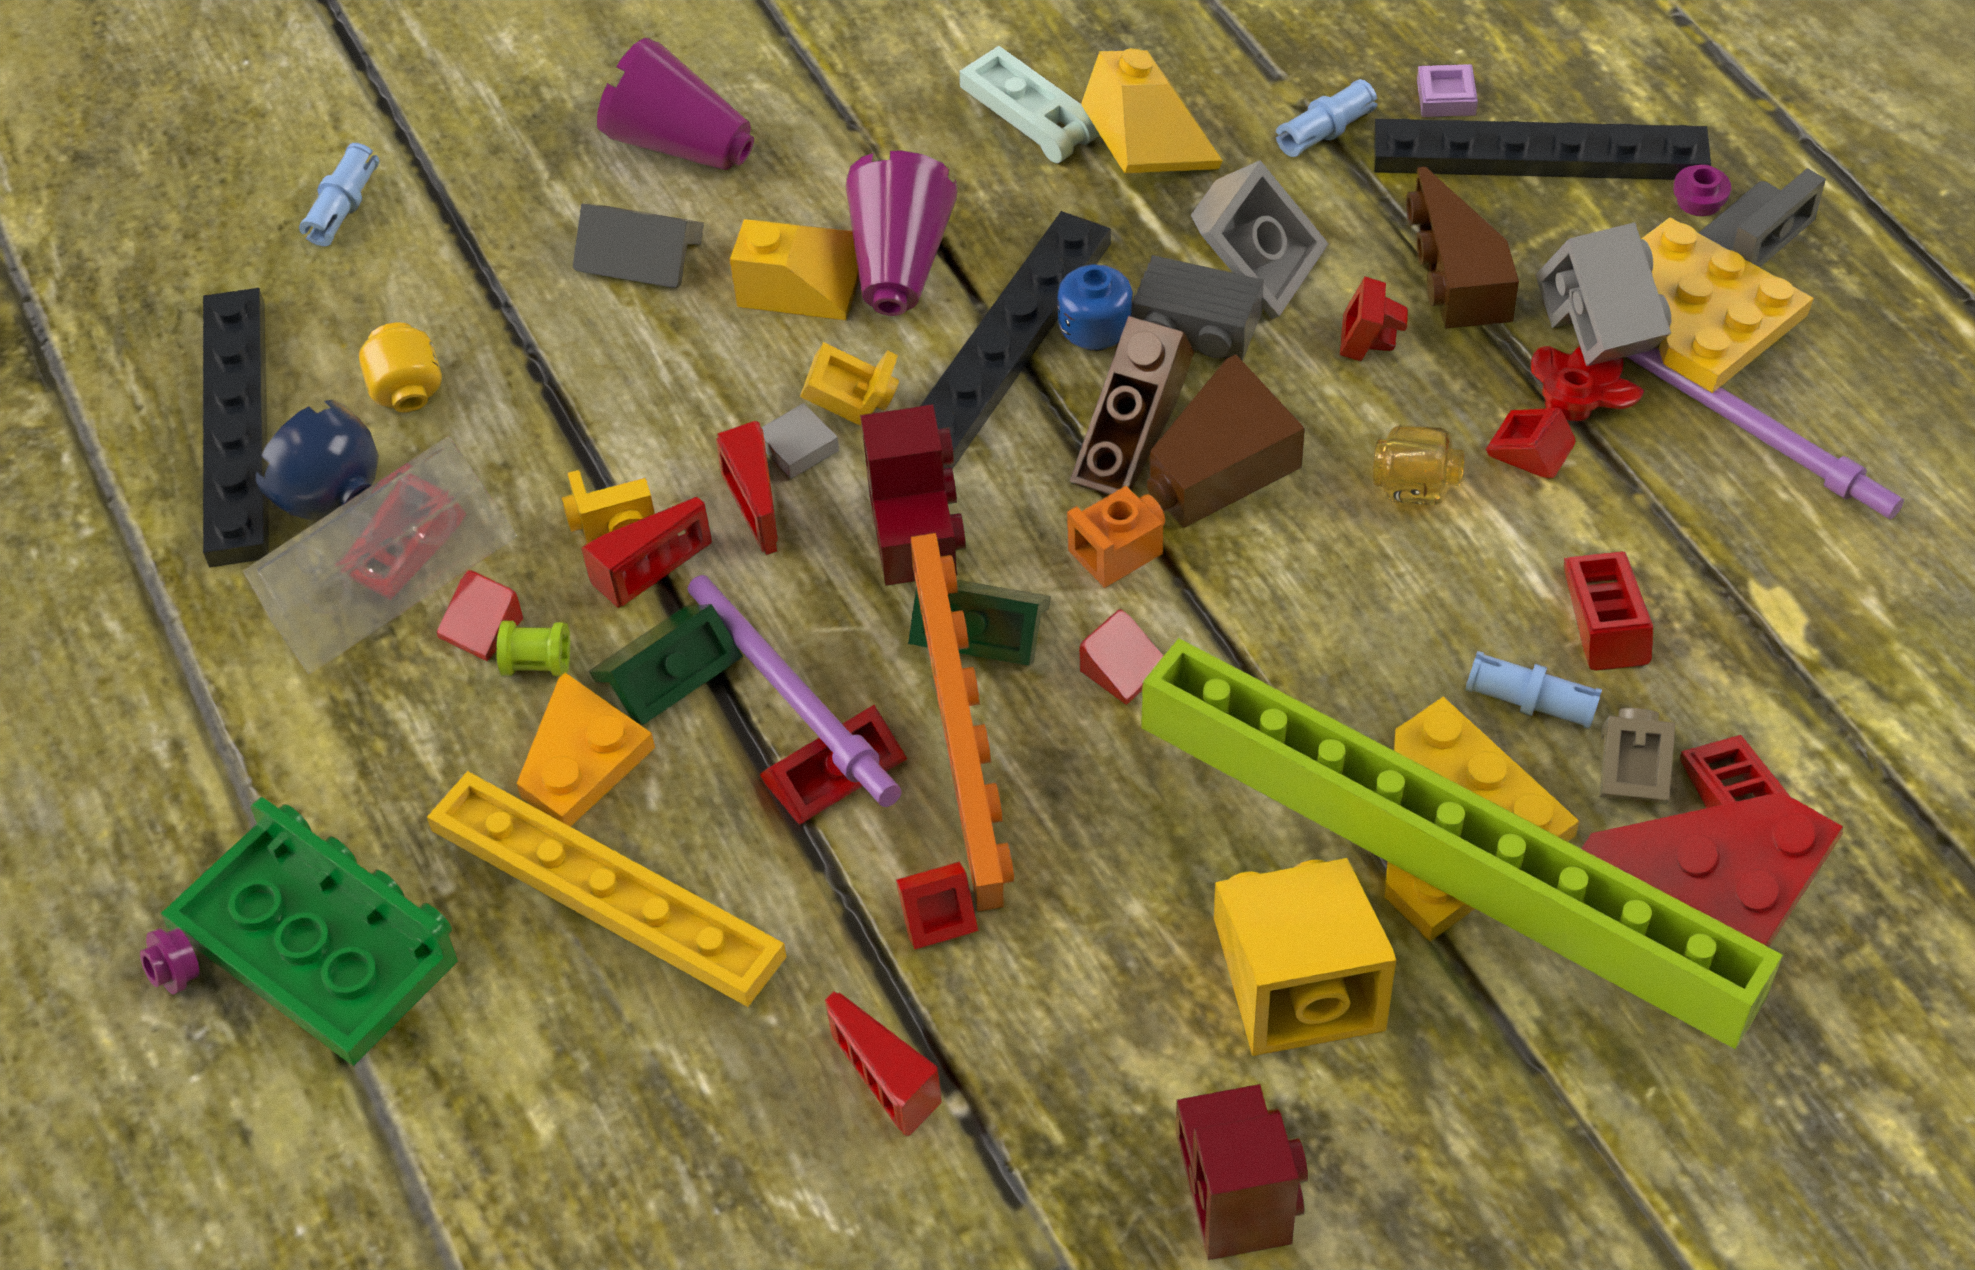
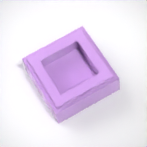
[1417,64,1478,117]

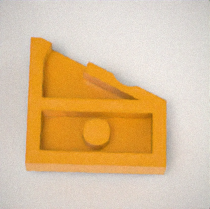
[517,673,655,827]

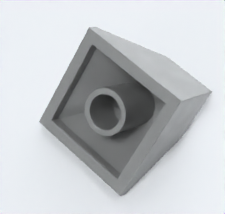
[1191,160,1329,319]

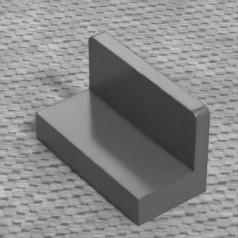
[1699,168,1826,267]
[573,203,704,288]

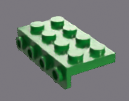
[160,797,458,1066]

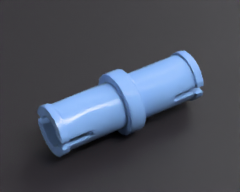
[1276,79,1377,157]
[299,143,380,246]
[1465,651,1602,729]

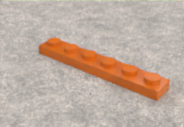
[911,533,1014,912]

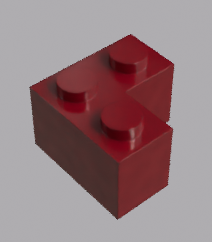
[860,405,966,586]
[1176,1084,1308,1260]

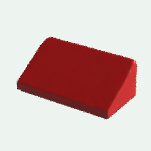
[760,705,907,825]

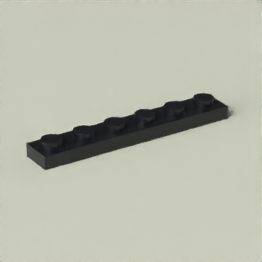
[1374,118,1711,180]
[920,211,1111,469]
[203,288,269,568]

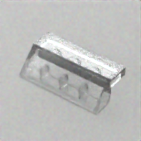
[243,436,518,674]

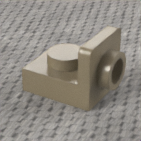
[1599,708,1675,804]

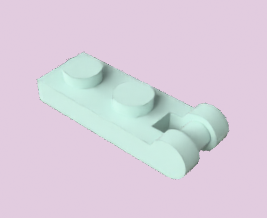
[959,46,1100,163]

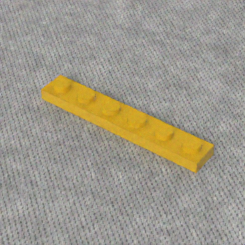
[427,771,787,1007]

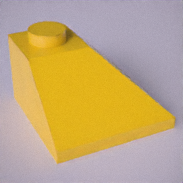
[1081,48,1223,173]
[730,219,860,321]

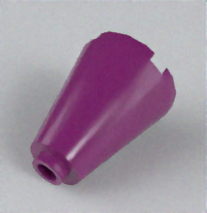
[597,37,754,170]
[846,150,958,316]

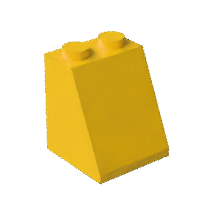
[1214,858,1396,1056]

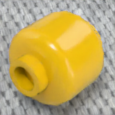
[359,322,442,413]

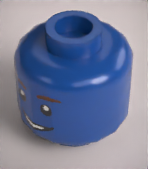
[1058,264,1133,351]

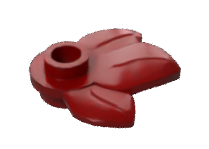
[1530,346,1644,421]

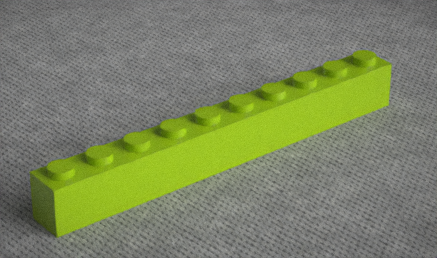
[1141,638,1783,1050]

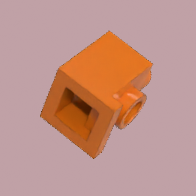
[1067,486,1165,588]

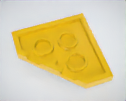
[1641,217,1814,393]
[1385,696,1579,941]

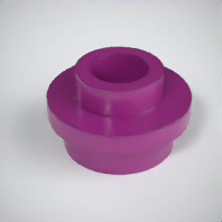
[1673,165,1731,216]
[140,928,199,994]

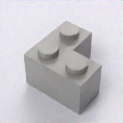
[1535,222,1671,366]

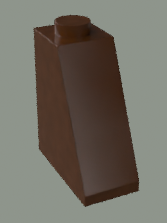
[1147,354,1305,528]

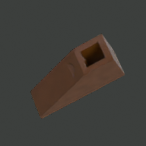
[1406,167,1519,329]
[1070,316,1194,495]

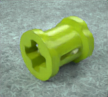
[497,620,570,677]

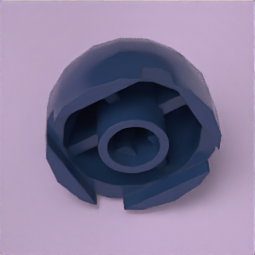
[256,400,379,522]

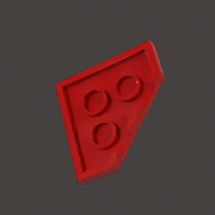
[1581,792,1843,947]

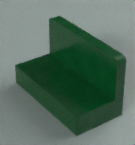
[908,580,1051,666]
[589,604,743,725]

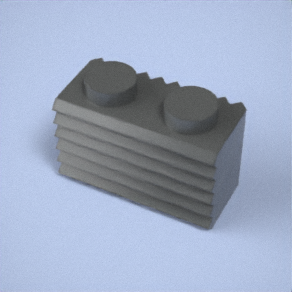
[1133,255,1264,360]

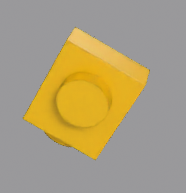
[800,342,899,426]
[561,470,655,544]

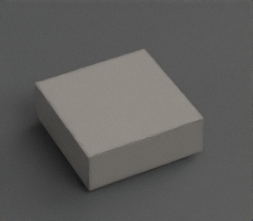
[761,403,839,479]

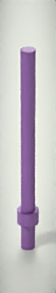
[1627,347,1904,520]
[688,575,901,807]

